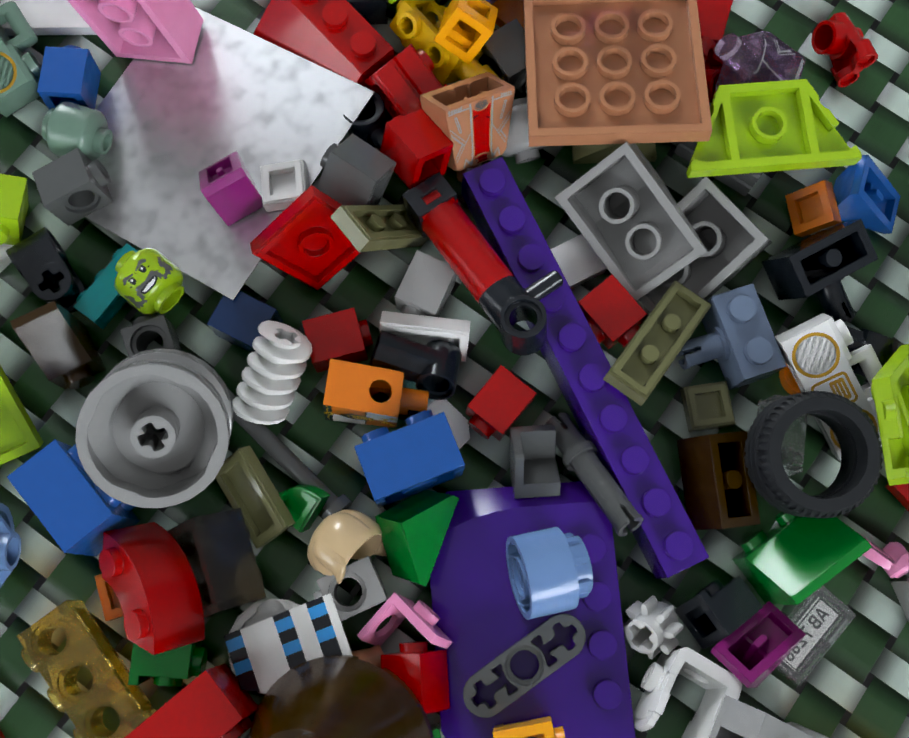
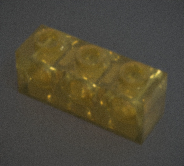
[16,600,156,738]

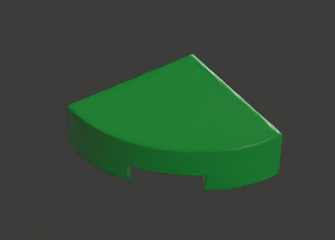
[279,485,330,533]

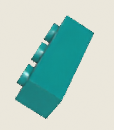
[73,243,137,329]

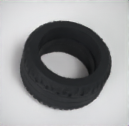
[744,391,883,518]

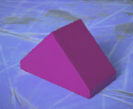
[199,151,263,226]
[711,601,806,688]

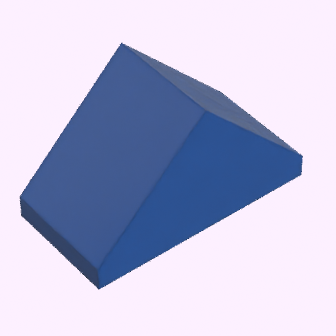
[833,154,900,234]

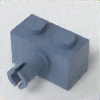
[676,283,786,390]

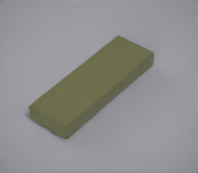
[331,204,429,252]
[603,280,712,406]

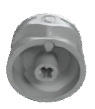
[75,348,234,508]

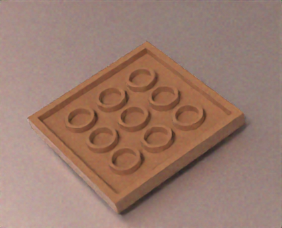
[523,0,712,147]

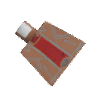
[420,72,515,182]

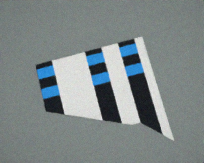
[224,593,353,693]

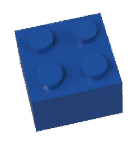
[354,410,465,508]
[7,439,140,556]

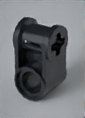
[6,227,86,313]

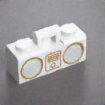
[775,313,882,462]

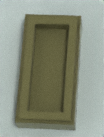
[215,445,295,549]

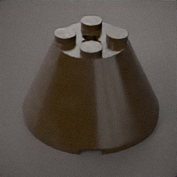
[249,655,434,738]

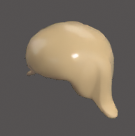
[307,509,387,584]

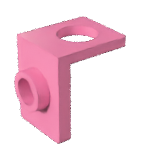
[357,592,453,650]

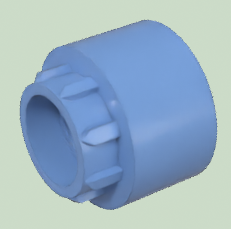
[506,527,593,620]

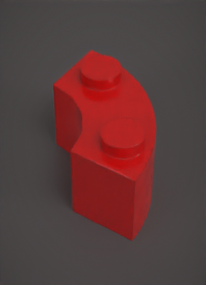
[99,522,205,655]

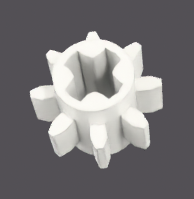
[623,595,684,659]

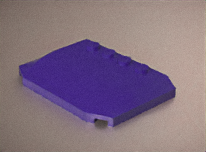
[430,481,636,738]

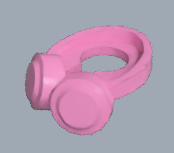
[857,532,909,578]

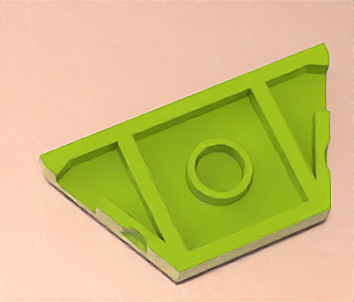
[686,79,862,178]
[871,344,909,486]

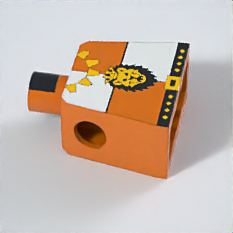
[323,359,429,427]

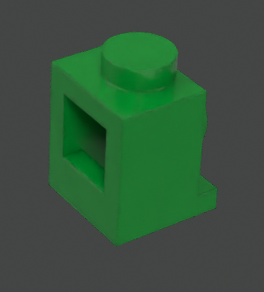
[128,640,208,686]

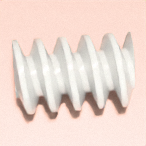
[232,320,313,425]

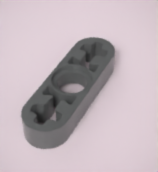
[463,613,586,718]

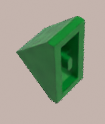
[375,490,459,586]

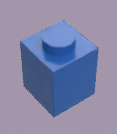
[37,45,101,110]

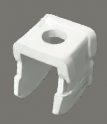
[633,647,742,738]

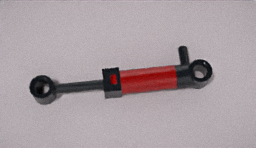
[343,91,563,356]

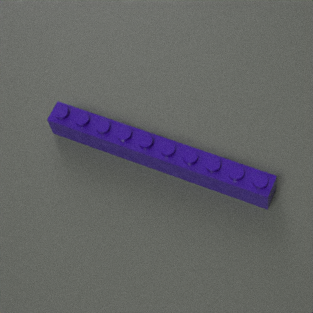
[461,157,709,579]

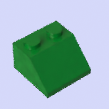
[732,512,872,605]

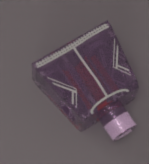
[715,31,806,90]

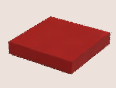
[250,185,361,290]

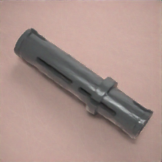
[545,412,644,537]

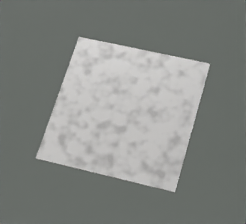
[37,7,374,300]

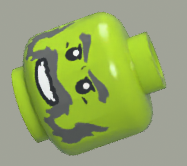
[114,248,185,314]

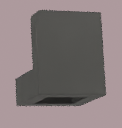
[510,425,561,499]

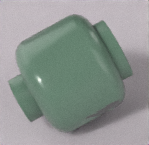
[42,101,113,161]

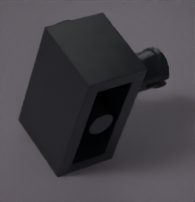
[762,219,878,322]

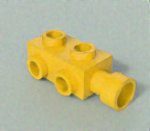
[389,0,499,85]

